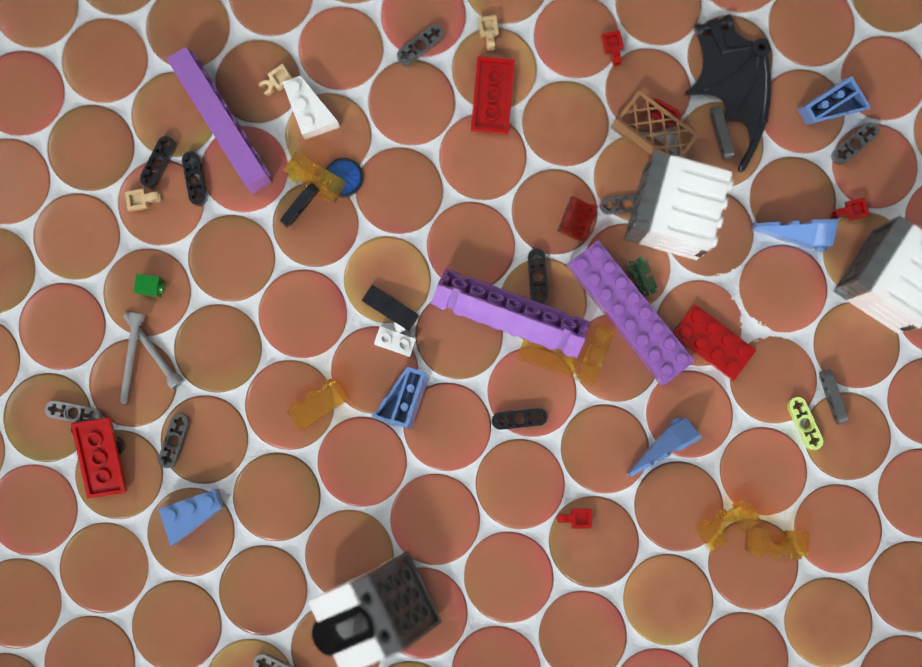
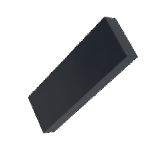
[361,285,419,331]

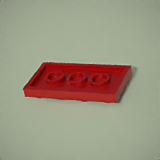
[471,56,515,135]
[673,304,756,381]
[71,416,127,499]

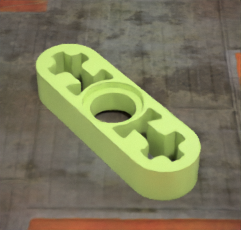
[787,397,823,450]

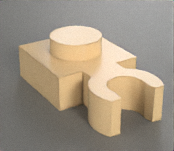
[259,63,293,96]

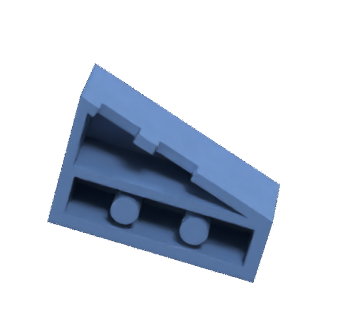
[797,76,871,125]
[371,367,430,430]
[158,489,225,547]

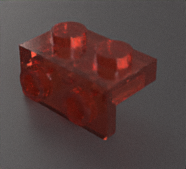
[557,196,598,241]

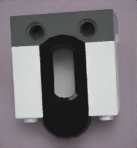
[309,551,442,667]

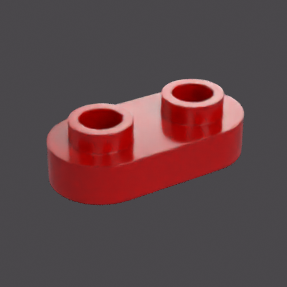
[645,98,681,128]

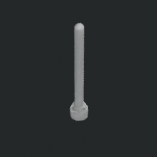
[120,312,145,404]
[123,312,184,390]

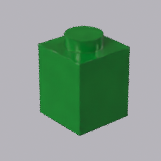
[133,274,165,298]

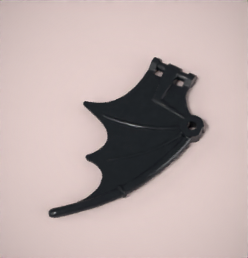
[685,14,771,172]

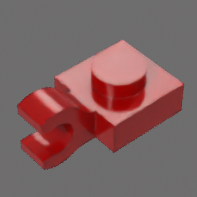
[601,30,624,67]
[832,197,870,221]
[557,509,592,529]

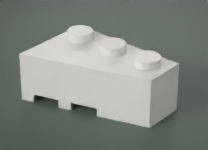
[283,76,340,140]

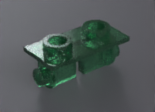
[629,257,658,297]

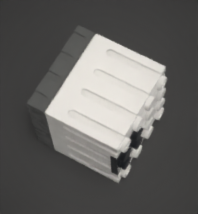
[624,151,733,260]
[833,215,922,334]

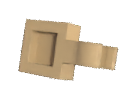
[478,15,499,51]
[125,189,162,212]

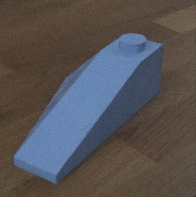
[751,219,838,252]

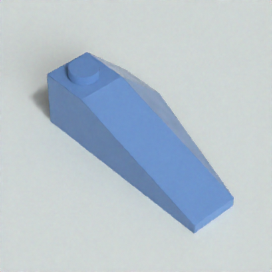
[627,417,702,477]

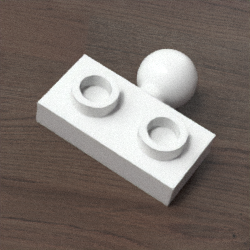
[374,322,416,357]

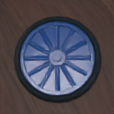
[324,158,363,197]

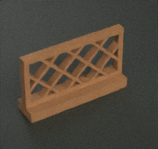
[611,90,700,158]

